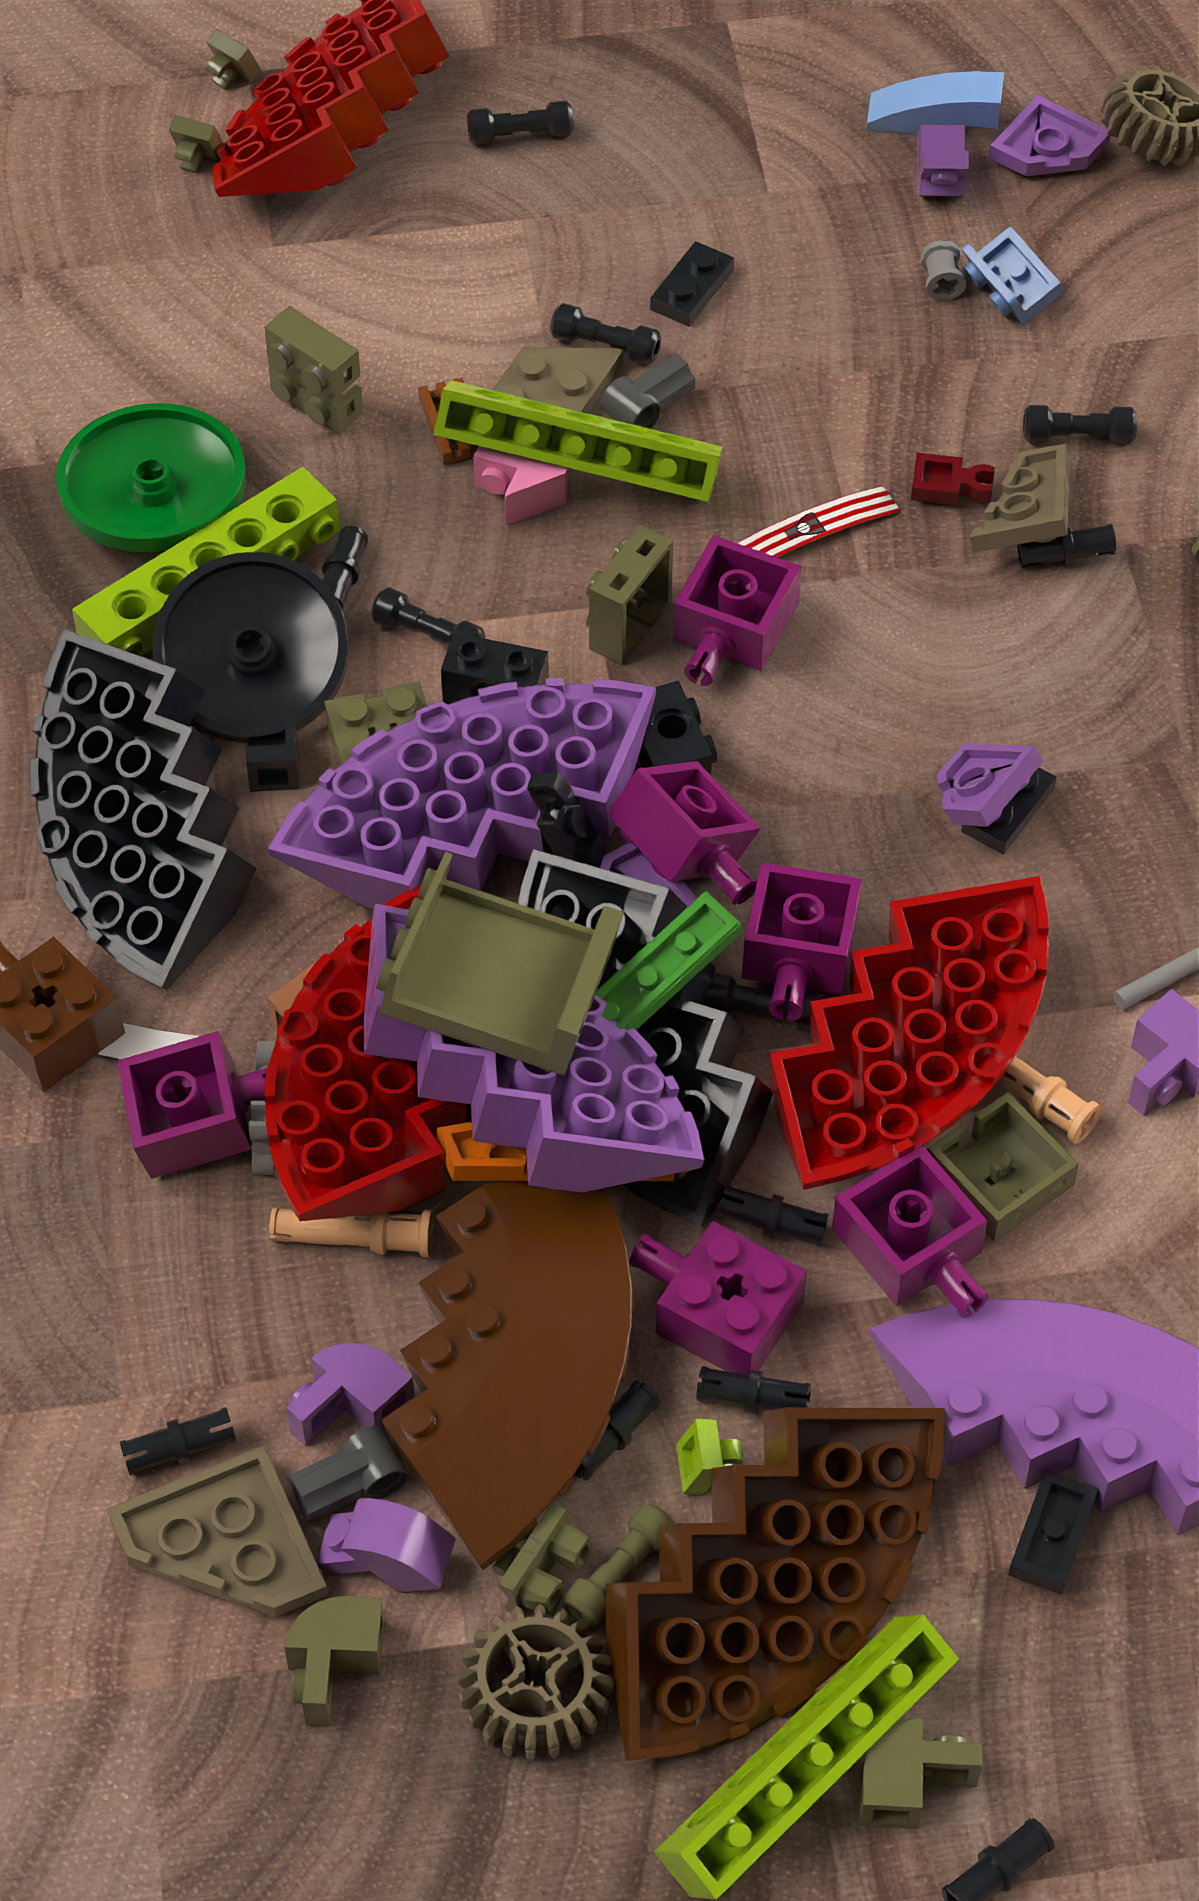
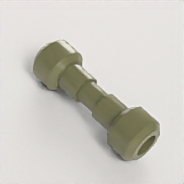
[563,1505,674,1627]

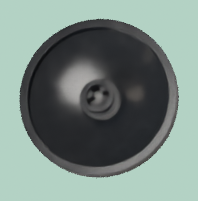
[153,552,349,743]

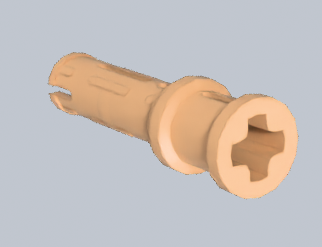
[998,1056,1102,1144]
[269,1207,435,1258]

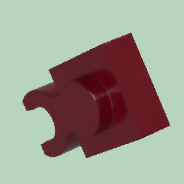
[911,452,995,505]

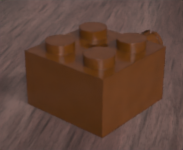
[0,937,125,1092]

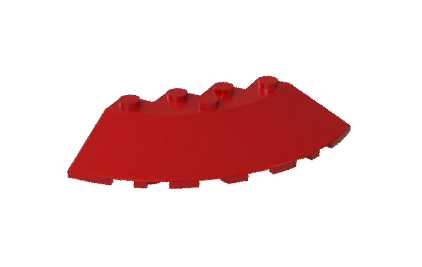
[212,0,450,197]
[770,876,1049,1190]
[265,885,466,1222]

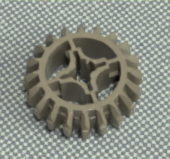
[1101,65,1199,167]
[457,1603,614,1762]

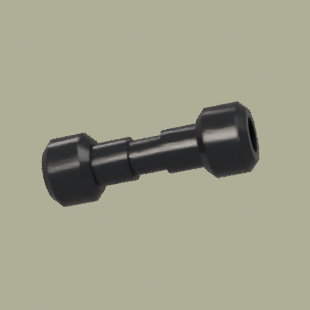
[467,100,574,145]
[550,303,662,365]
[1023,405,1137,444]
[371,587,486,648]
[702,972,827,1033]

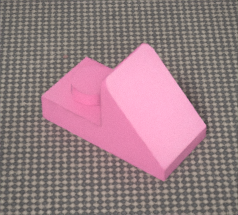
[473,446,569,525]

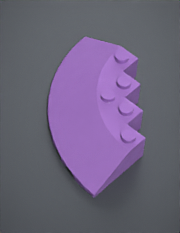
[268,678,656,909]
[364,903,704,1193]
[869,1299,1199,1535]

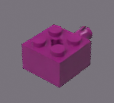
[673,535,802,686]
[607,761,761,905]
[741,862,862,1021]
[117,1031,267,1179]
[832,1144,989,1318]
[629,1221,807,1375]

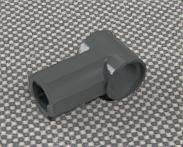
[600,355,695,429]
[289,1425,410,1522]

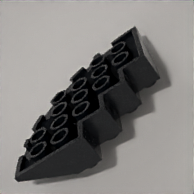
[29,629,257,990]
[518,849,774,1227]

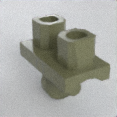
[493,1503,592,1615]

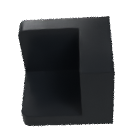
[246,714,299,792]

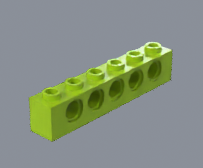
[433,380,723,502]
[72,466,340,657]
[654,1614,959,1900]

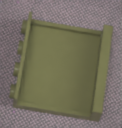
[376,852,624,1076]

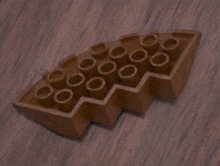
[381,1181,635,1570]
[606,1407,945,1761]

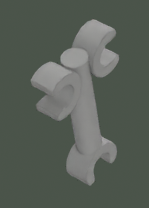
[249,1041,276,1175]

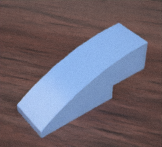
[866,71,1004,134]

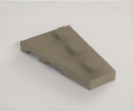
[969,443,1070,553]

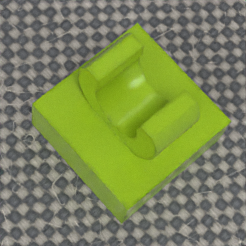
[676,1419,744,1495]

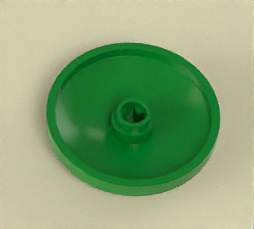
[56,403,246,552]

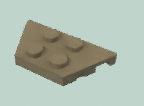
[493,347,623,413]

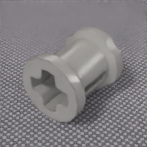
[920,240,966,301]

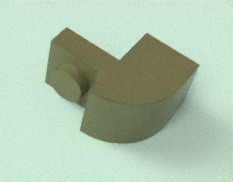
[284,1596,384,1726]
[860,1718,982,1829]

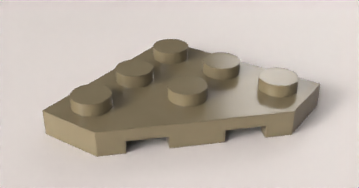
[107,1445,328,1617]

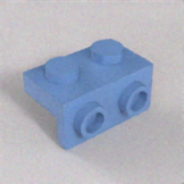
[961,226,1065,325]

